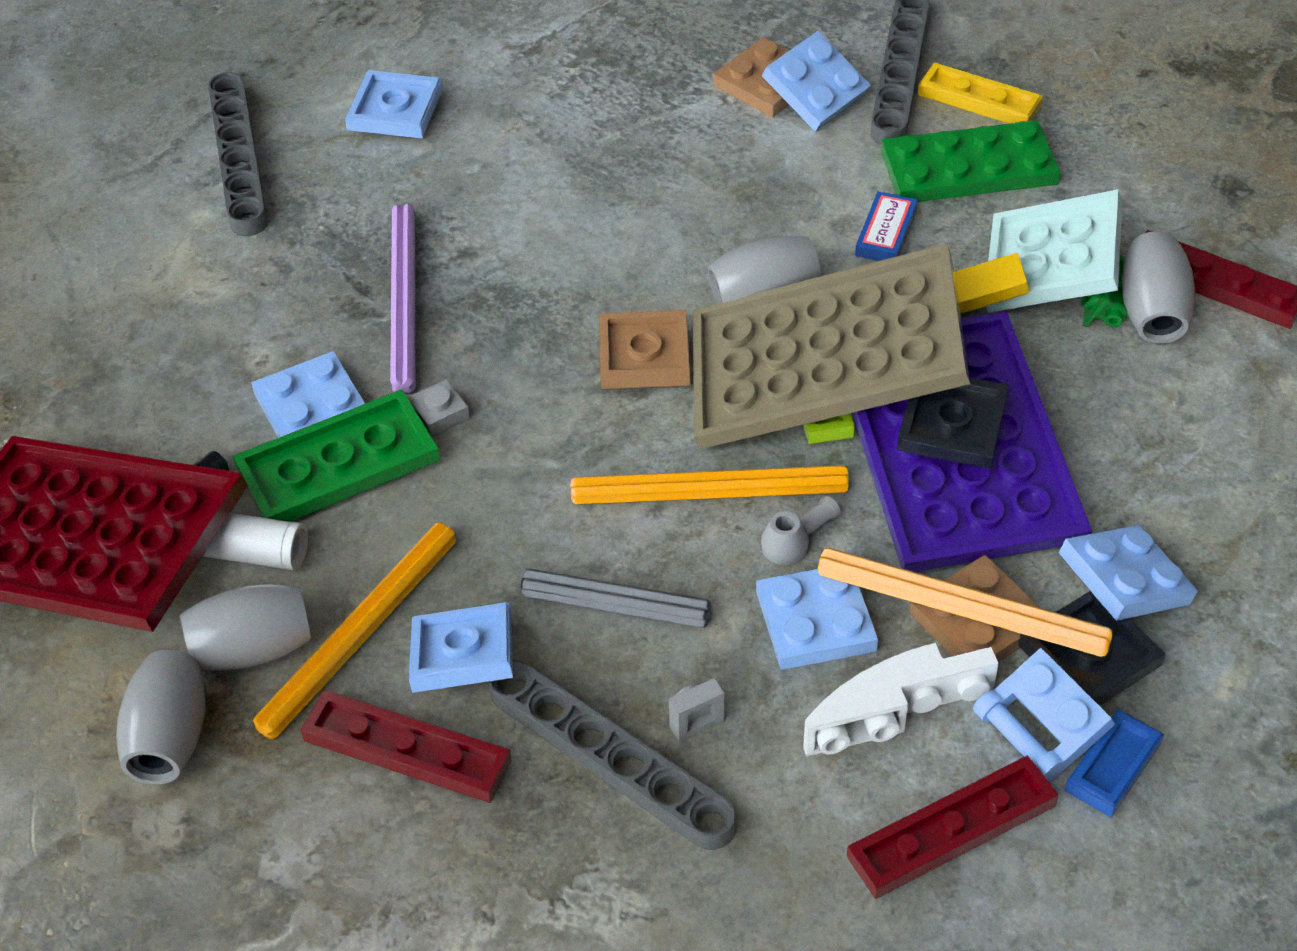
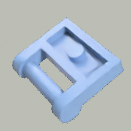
[973,648,1115,782]

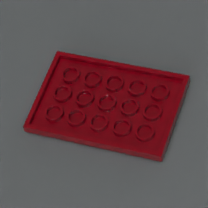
[0,436,248,632]

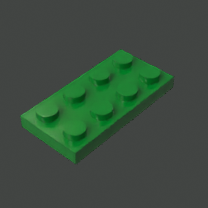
[881,120,1060,202]
[233,389,440,522]

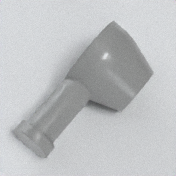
[761,496,841,565]

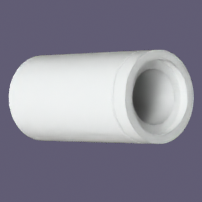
[203,513,308,571]

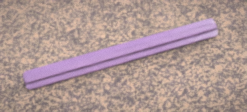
[390,203,416,394]

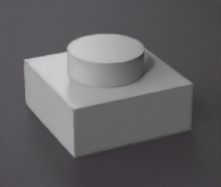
[407,379,470,437]
[669,678,724,742]

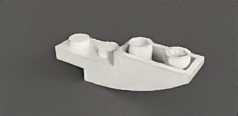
[803,643,999,757]

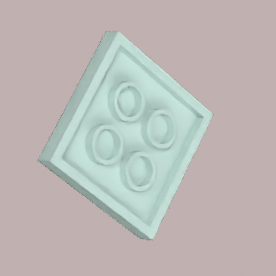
[986,189,1123,313]

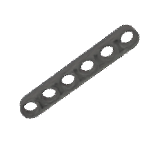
[871,0,929,145]
[208,72,267,236]
[488,660,735,850]

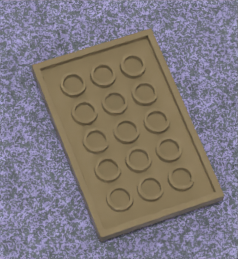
[693,243,970,449]

